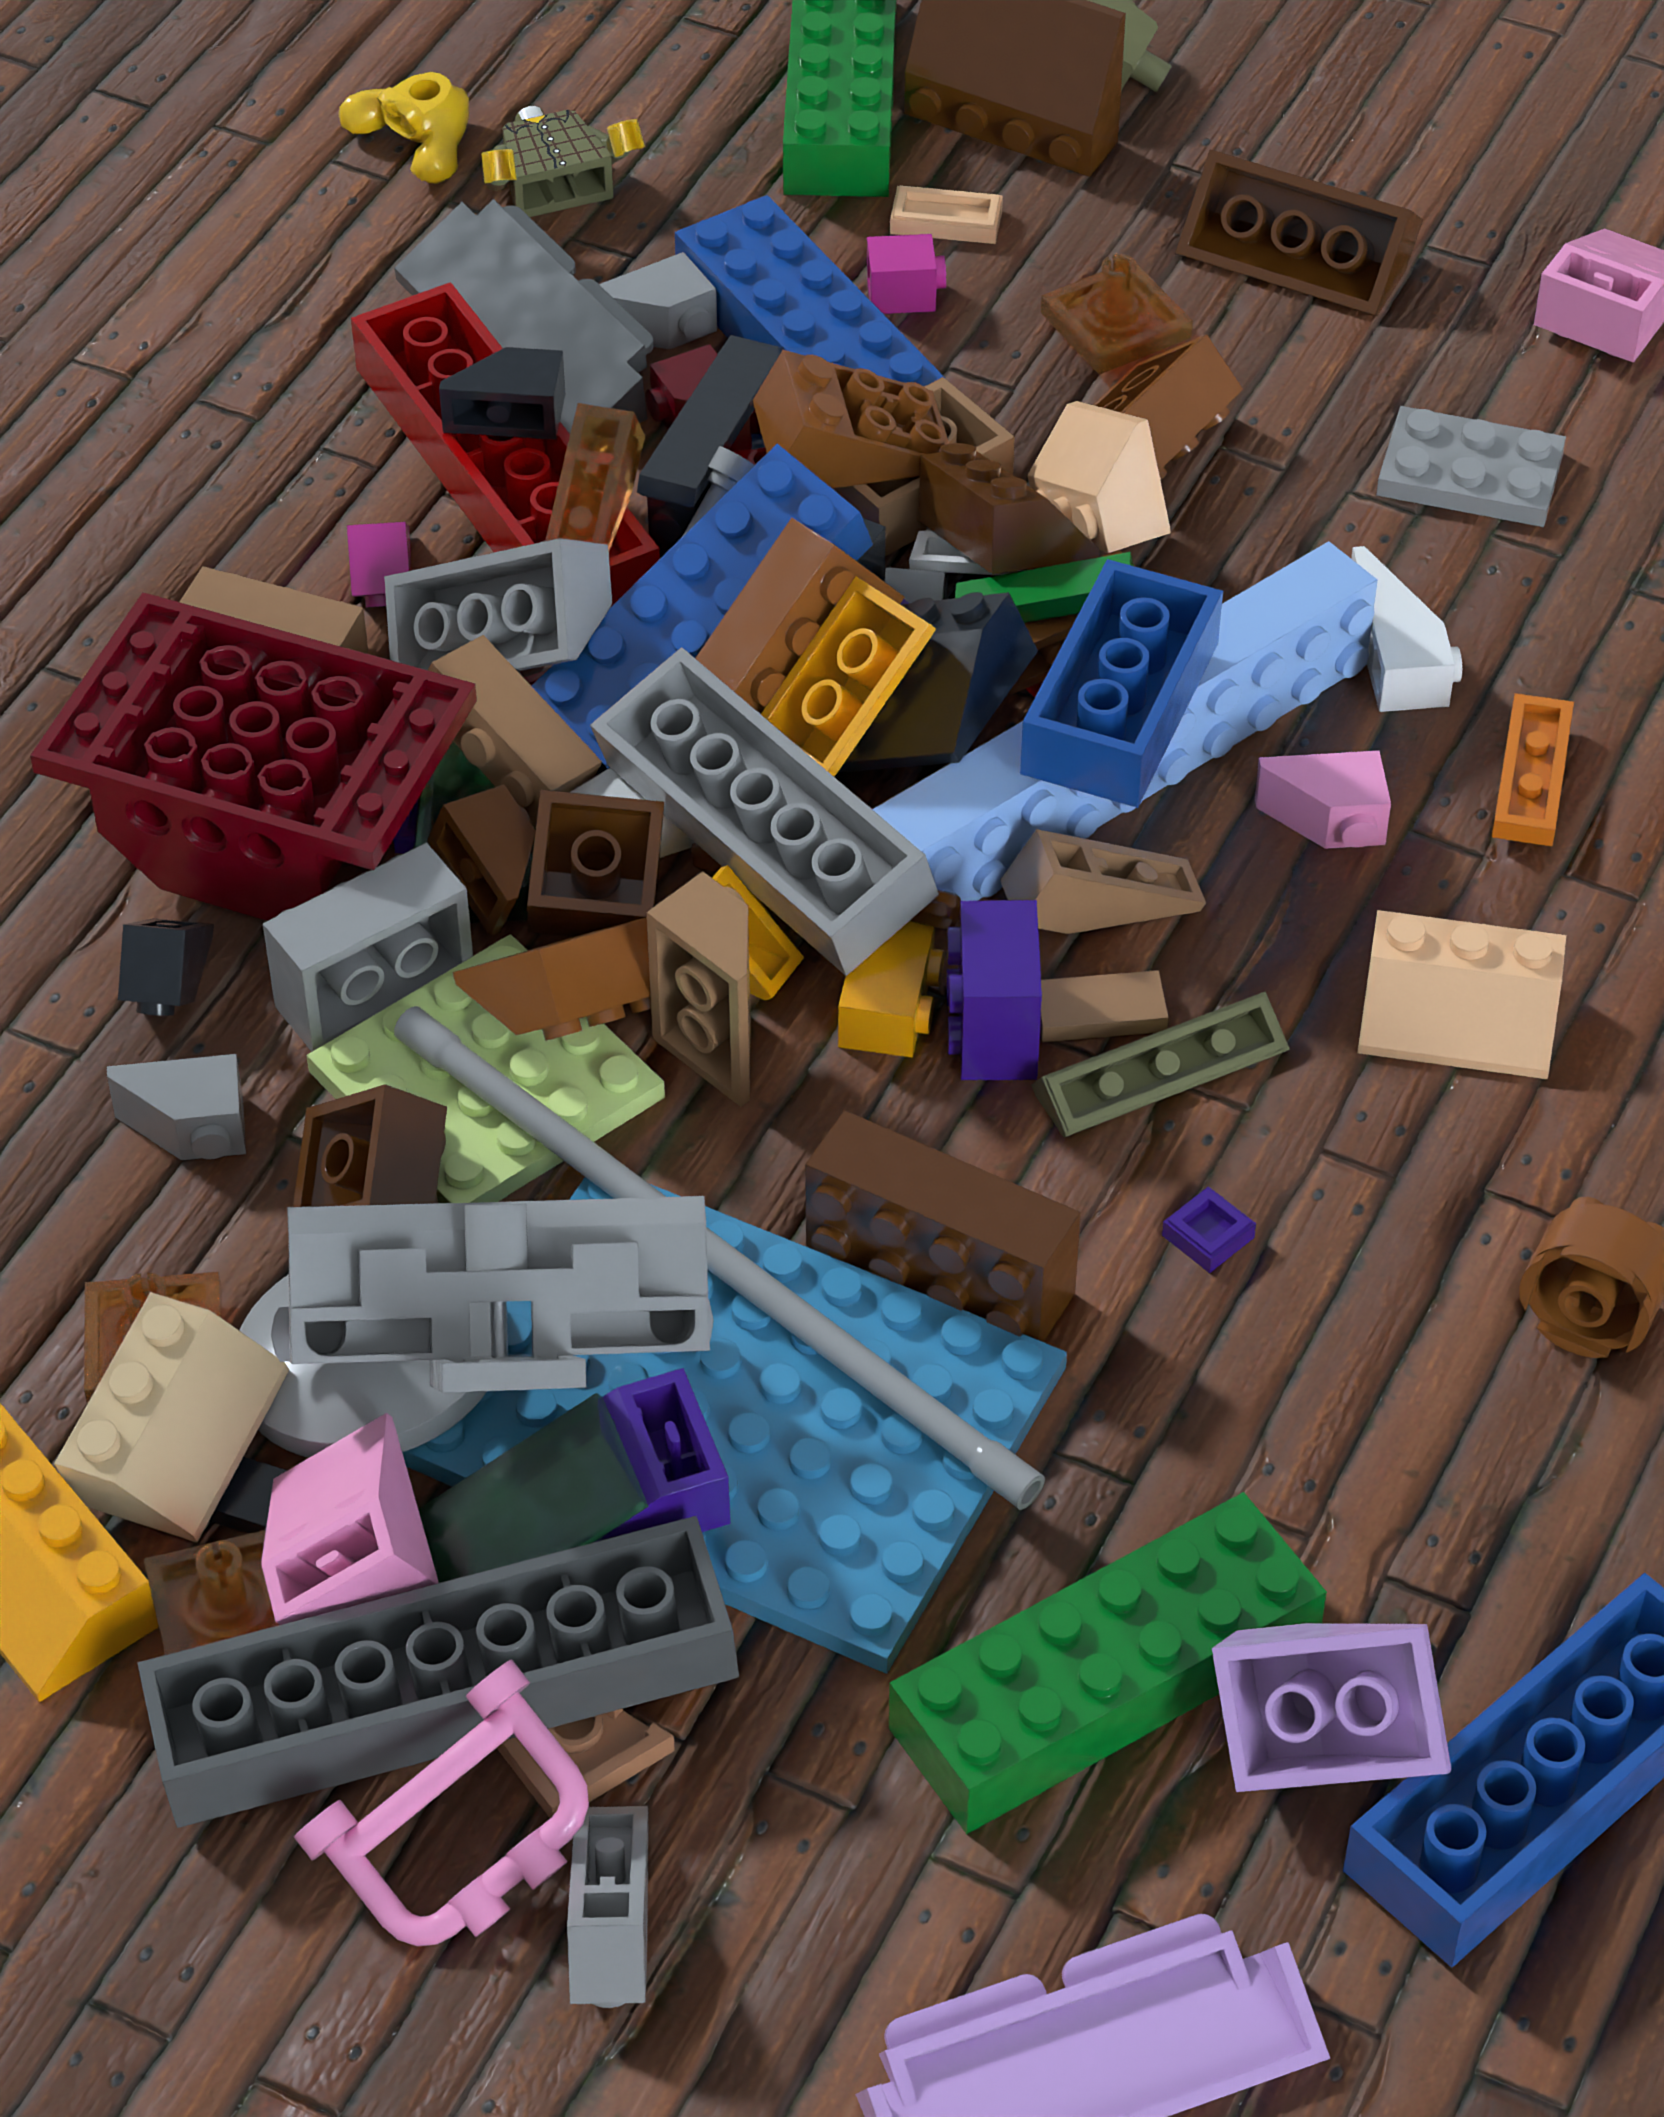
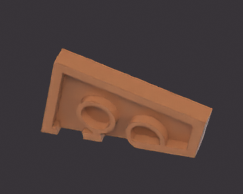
[497,1709,675,1818]

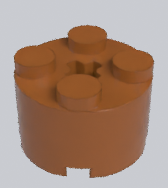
[1519,1197,1664,1358]

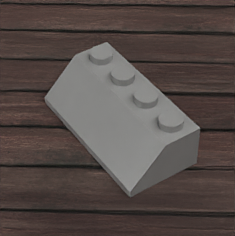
[384,538,612,671]

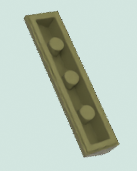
[1031,991,1290,1138]

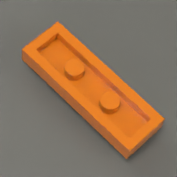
[1492,693,1574,846]

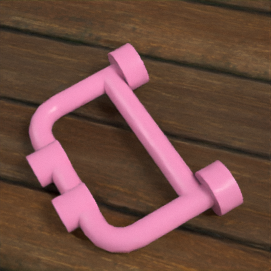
[294,1659,589,1946]

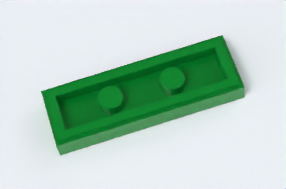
[955,552,1134,623]

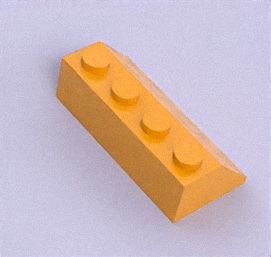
[0,1403,159,1702]

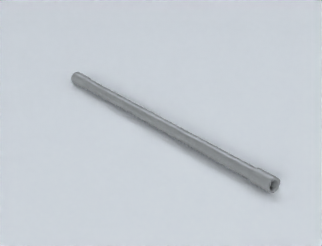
[394,1006,1045,1510]

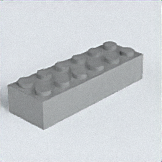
[590,647,939,976]

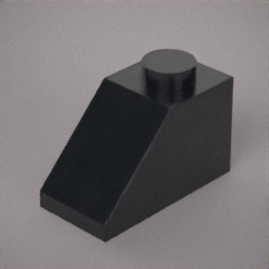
[439,347,566,440]
[118,918,214,1016]

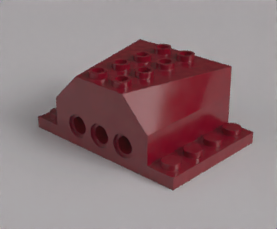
[30,592,477,921]

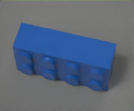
[1020,559,1223,808]

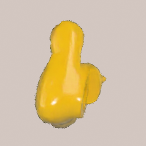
[338,72,469,184]

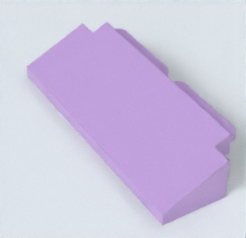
[855,1914,1330,2117]

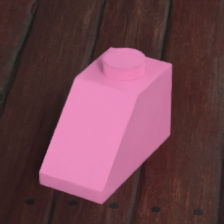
[1255,751,1391,849]

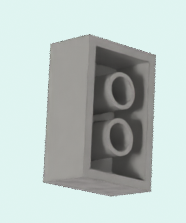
[263,843,473,1052]

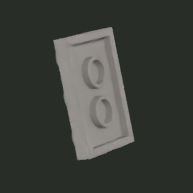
[1376,406,1566,527]

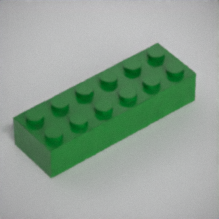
[783,0,897,197]
[889,1492,1327,1835]

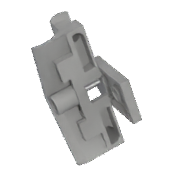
[271,1196,714,1393]

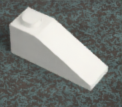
[1351,546,1462,712]

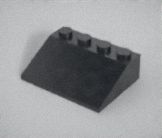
[837,592,1038,773]

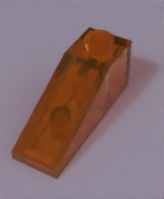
[545,403,645,552]

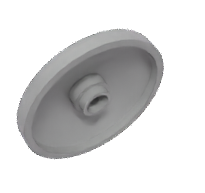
[239,1274,491,1458]

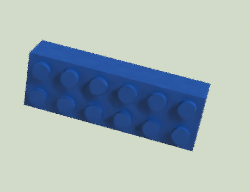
[675,195,945,387]
[532,443,873,774]
[1343,1573,1664,1968]

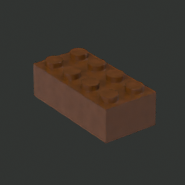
[805,1110,1081,1342]

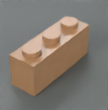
[180,566,368,653]
[428,635,602,827]

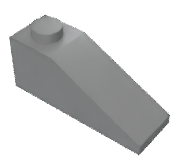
[567,1806,648,2008]

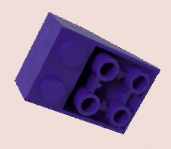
[489,1368,731,1561]

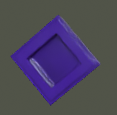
[1162,1186,1256,1273]

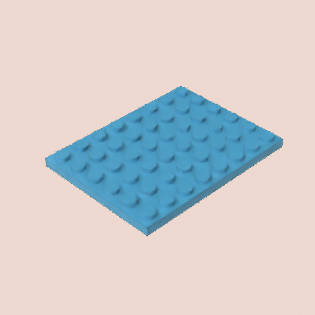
[402,1177,1067,1674]

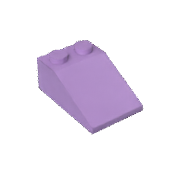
[1212,1623,1451,1792]

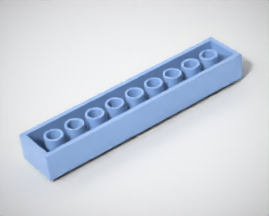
[872,541,1378,901]

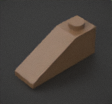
[1000,829,1206,934]

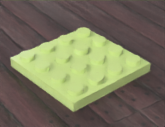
[306,934,665,1204]

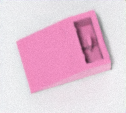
[1534,228,1664,363]
[261,1413,439,1625]

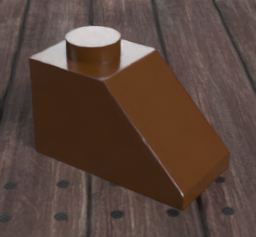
[427,784,536,936]

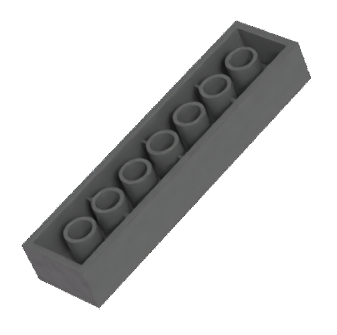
[138,1516,739,1828]

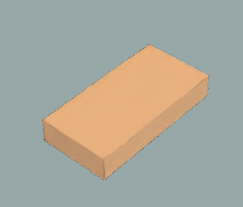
[890,185,1003,244]

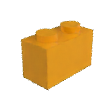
[838,921,945,1058]

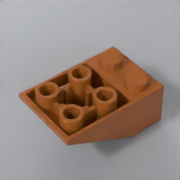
[753,350,949,489]

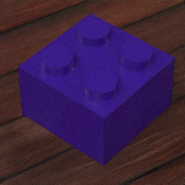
[946,900,1042,1080]

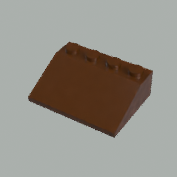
[904,0,1126,177]

